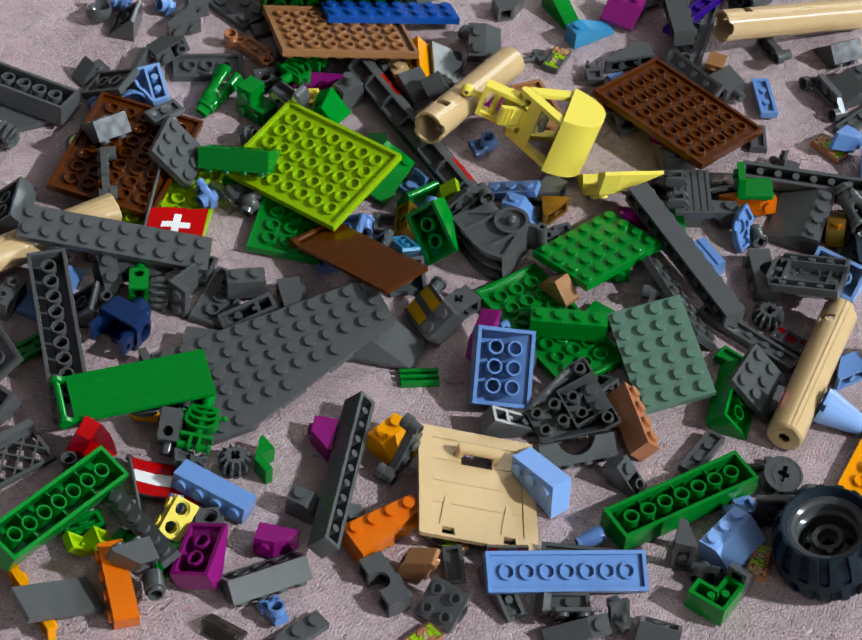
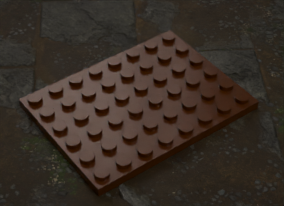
[592,57,763,170]
[46,91,203,219]

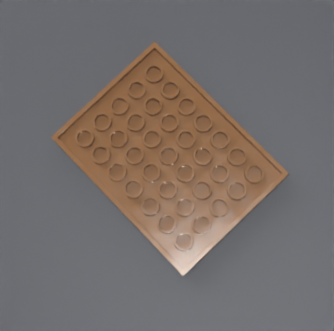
[262,5,419,60]

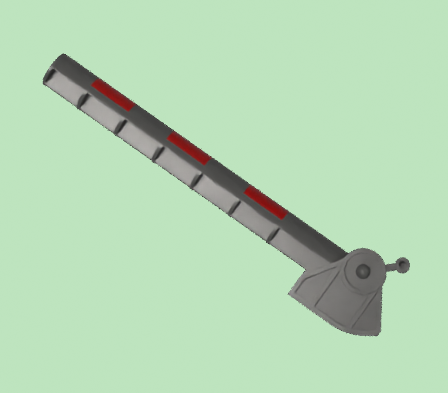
[347,58,547,280]

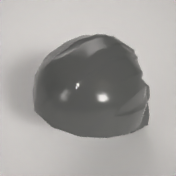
[86,0,112,23]

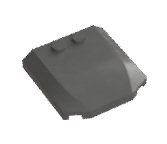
[766,252,851,301]

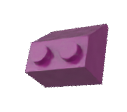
[600,0,646,31]

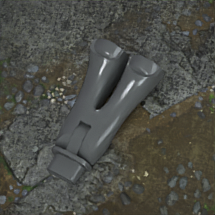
[834,182,862,236]

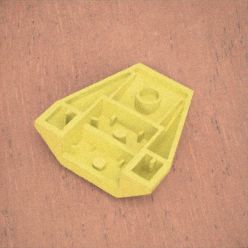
[576,171,664,199]

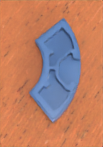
[732,203,755,253]

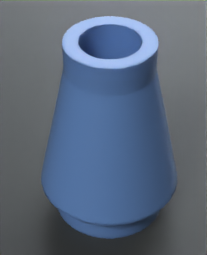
[574,525,607,546]

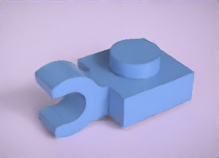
[719,495,754,518]

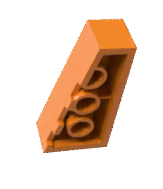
[341,494,418,564]
[93,539,140,630]

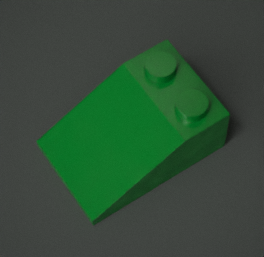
[369,140,415,207]
[405,197,458,266]

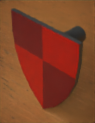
[65,415,117,458]

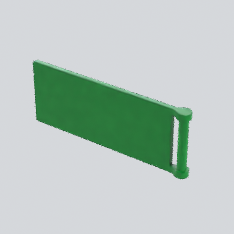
[49,349,216,429]

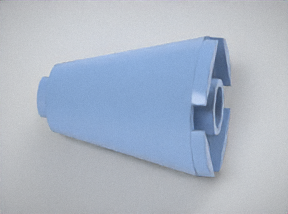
[812,387,862,435]

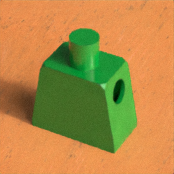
[310,87,351,124]
[129,263,149,304]

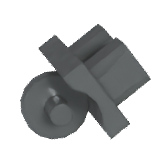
[606,595,633,637]

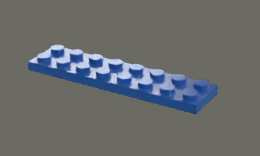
[320,0,460,25]

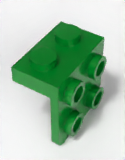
[732,162,774,201]

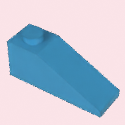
[564,19,615,50]
[390,235,421,257]

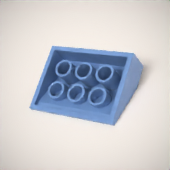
[467,325,536,409]

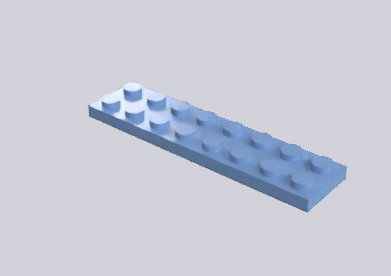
[483,550,649,595]

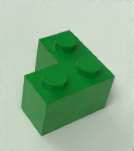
[236,75,278,127]
[684,575,745,627]

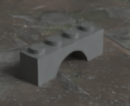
[533,431,618,469]

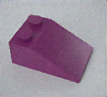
[169,522,228,591]

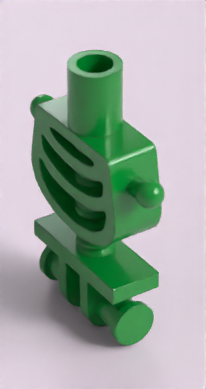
[276,57,328,85]
[176,396,228,455]

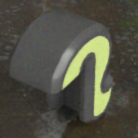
[269,81,310,107]

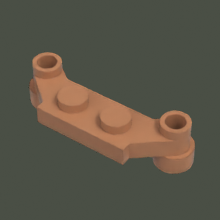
[224,28,274,68]

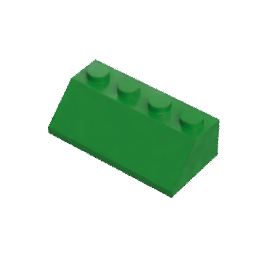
[198,144,280,177]
[528,305,608,343]
[705,358,753,440]

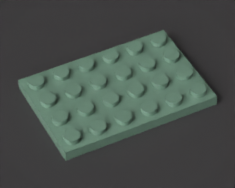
[608,294,716,415]

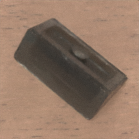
[208,180,240,215]
[197,614,248,640]

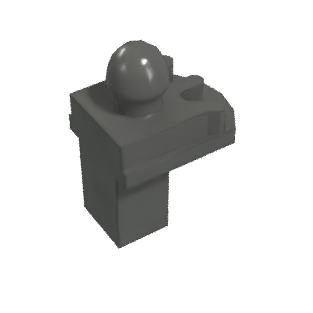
[769,150,800,168]

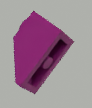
[308,415,338,462]
[252,522,300,558]

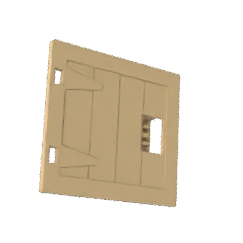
[417,423,539,551]

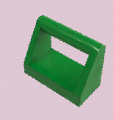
[397,180,439,207]

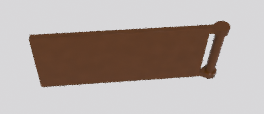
[288,224,428,294]

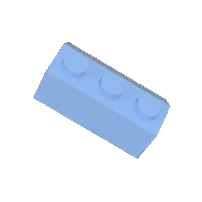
[814,245,862,302]
[697,505,766,574]

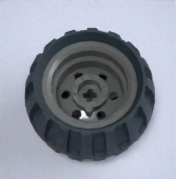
[771,484,862,603]

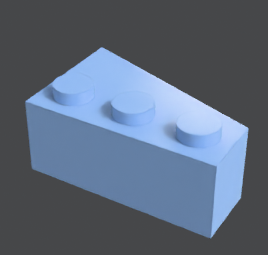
[130,62,170,106]
[512,447,572,519]

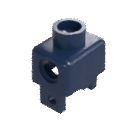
[88,295,152,357]

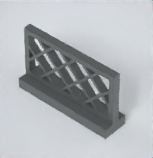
[0,418,56,490]

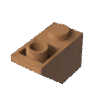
[396,547,441,585]

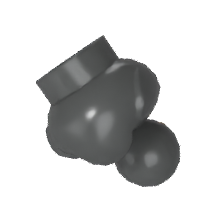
[238,190,262,217]

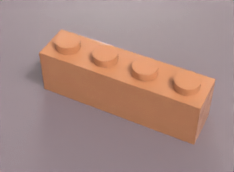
[607,382,660,462]

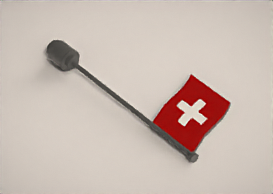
[143,116,209,236]

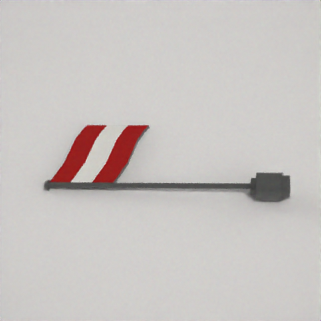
[126,454,203,601]

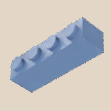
[171,459,257,524]

